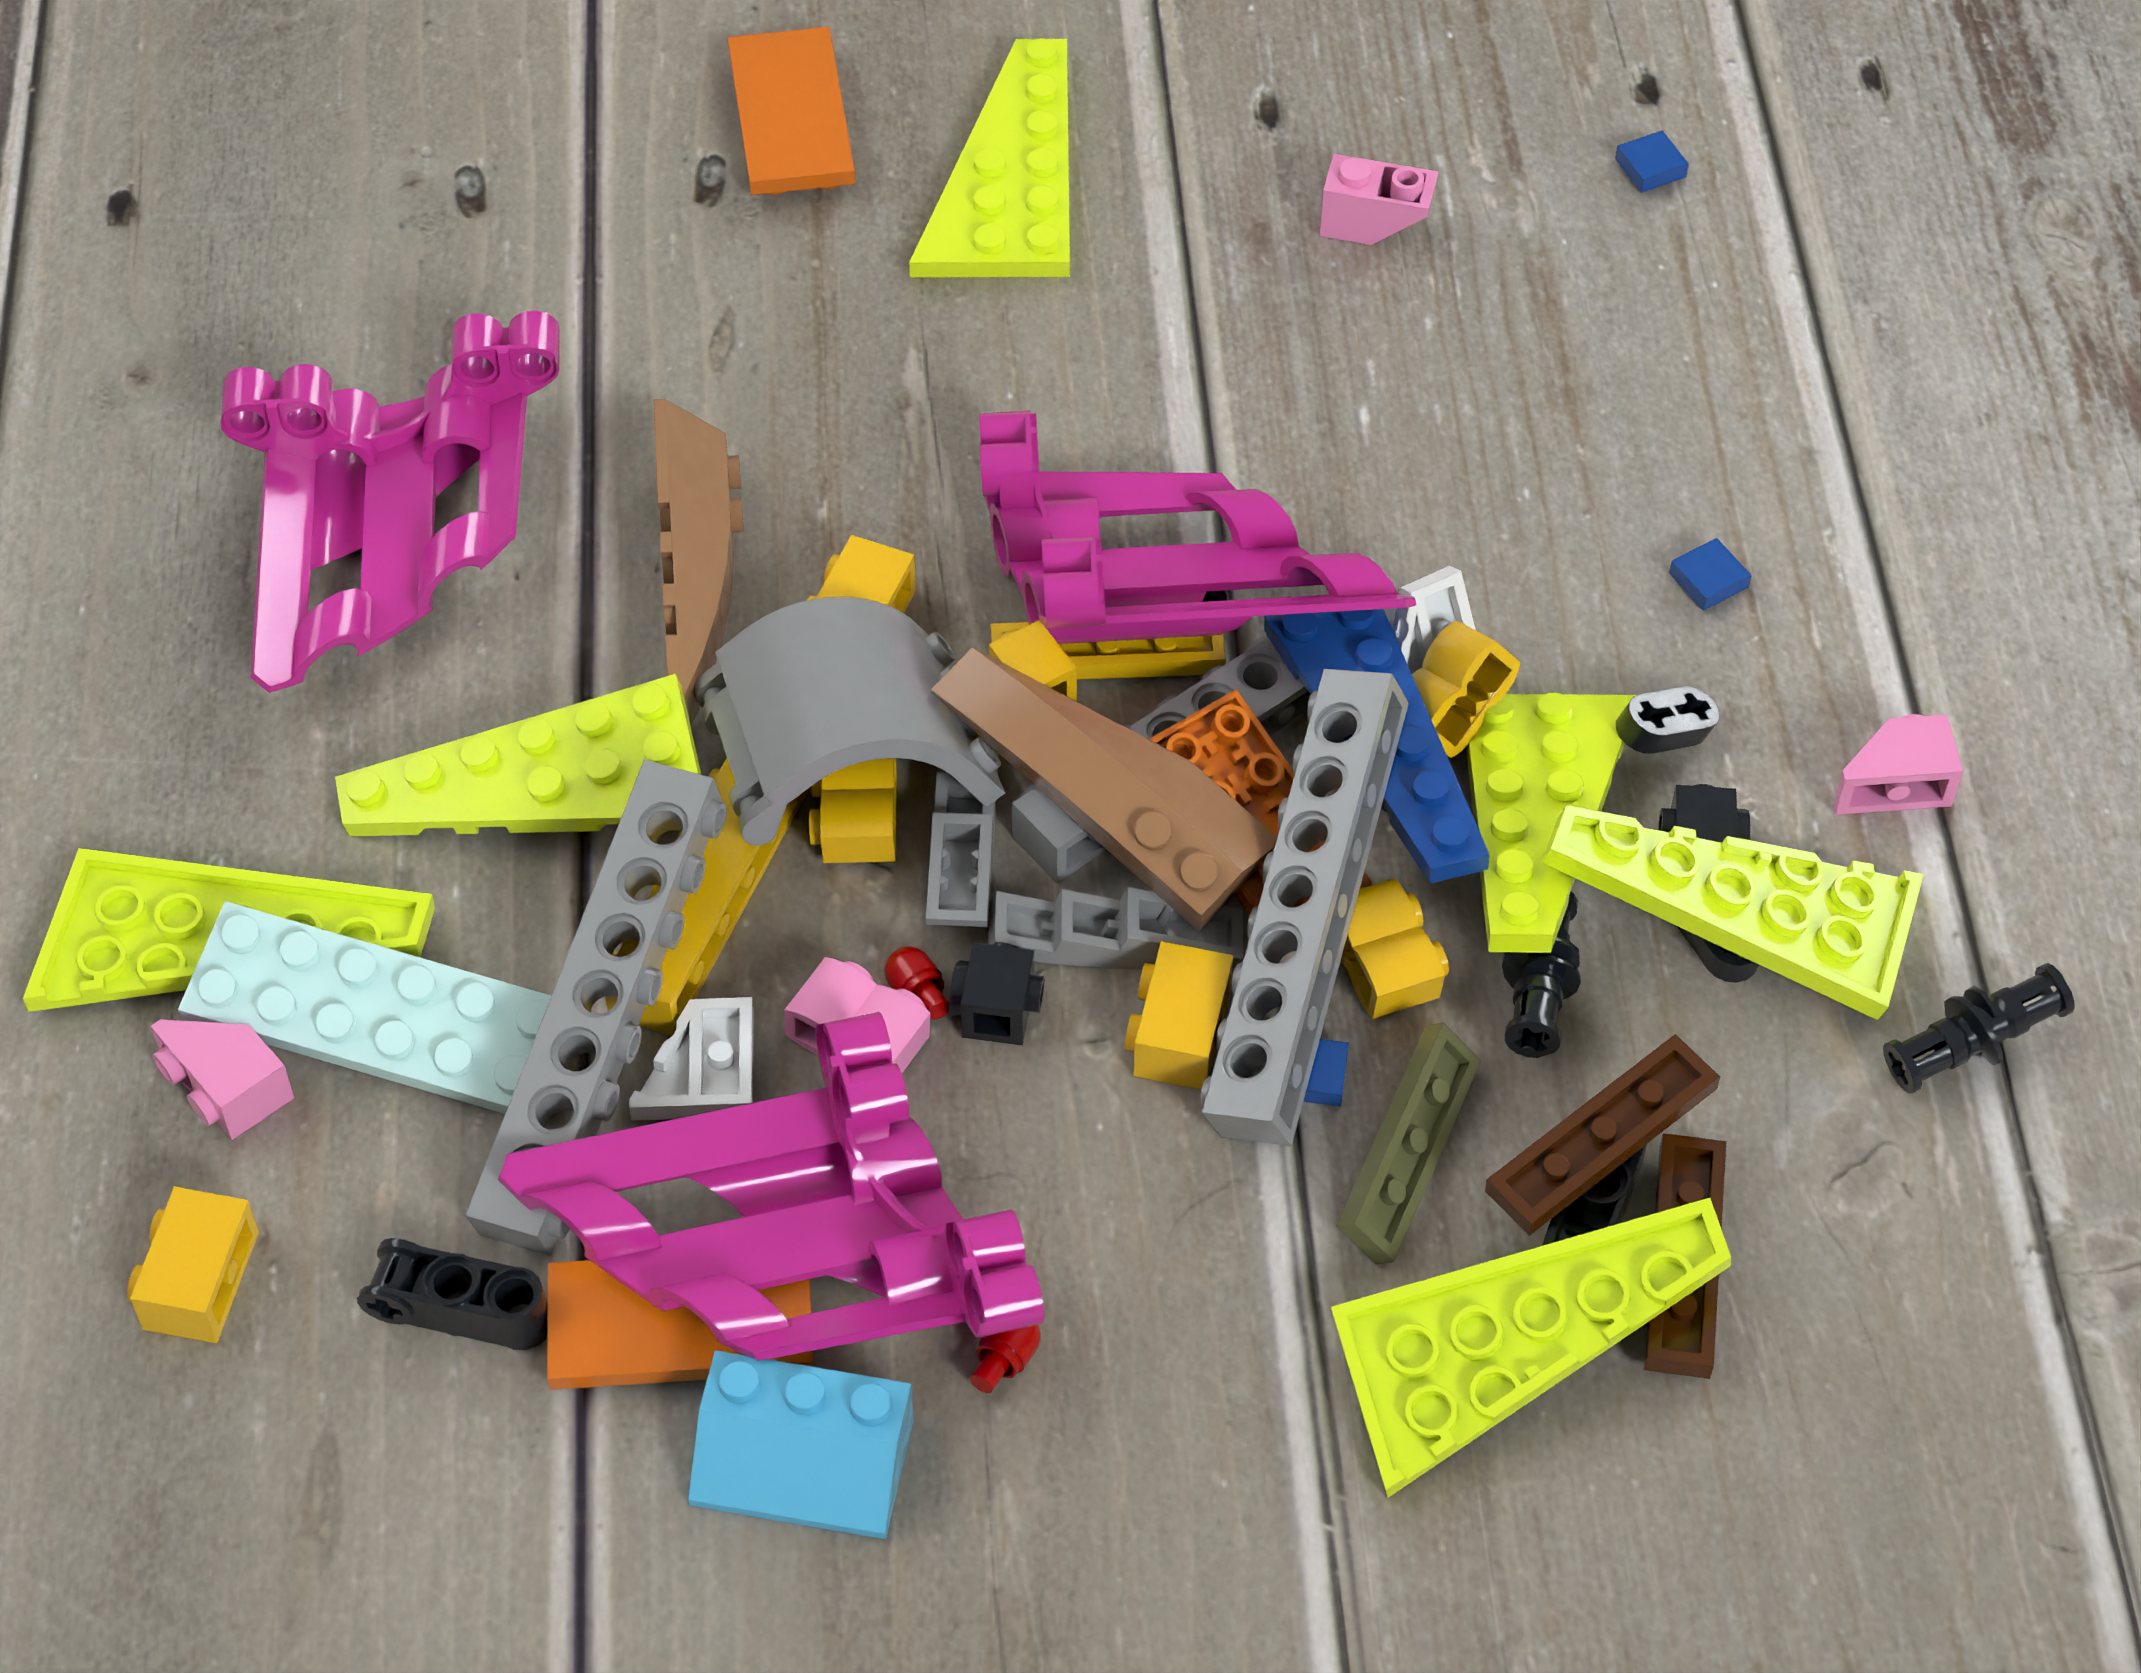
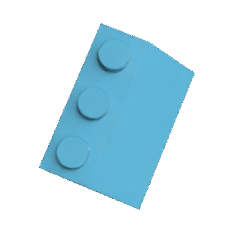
[688,1350,914,1540]

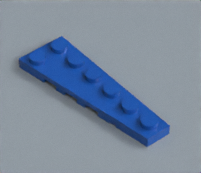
[1264,609,1490,883]

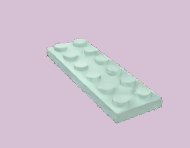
[178,901,551,1114]

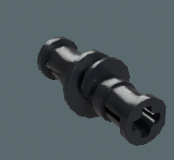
[1502,891,1581,1058]
[1883,963,2075,1094]

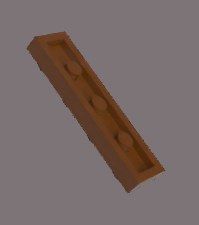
[1485,1034,1720,1236]
[1644,1133,1727,1379]

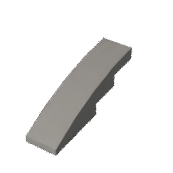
[926,747,1000,927]
[988,887,1244,969]

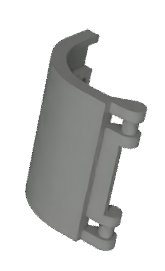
[694,597,1005,846]

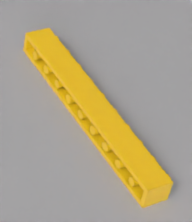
[605,535,916,1036]

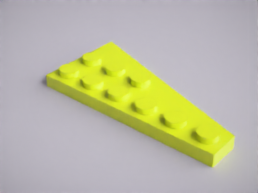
[909,38,1070,278]
[335,674,701,837]
[1466,693,1637,953]
[1542,805,1924,1020]
[23,848,435,1012]
[1331,1198,1731,1498]

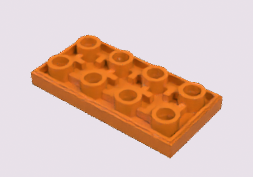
[728,26,856,196]
[1149,689,1372,916]
[547,1260,814,1390]

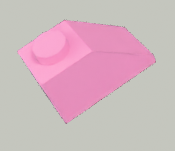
[1833,714,1963,815]

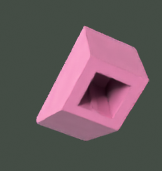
[1320,154,1438,245]
[150,1019,295,1140]

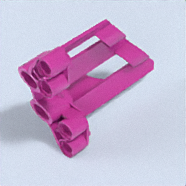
[221,310,560,693]
[979,410,1417,644]
[498,1012,1044,1361]

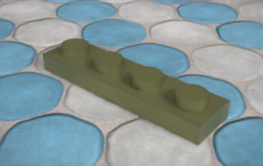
[1336,1022,1482,1264]

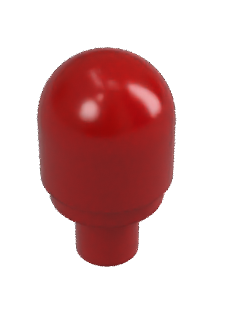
[884,946,949,1020]
[970,1325,1041,1393]

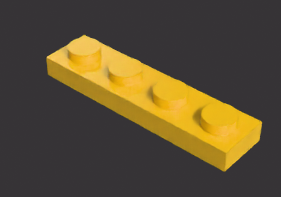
[990,622,1226,680]

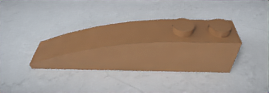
[653,399,744,726]
[931,647,1277,932]

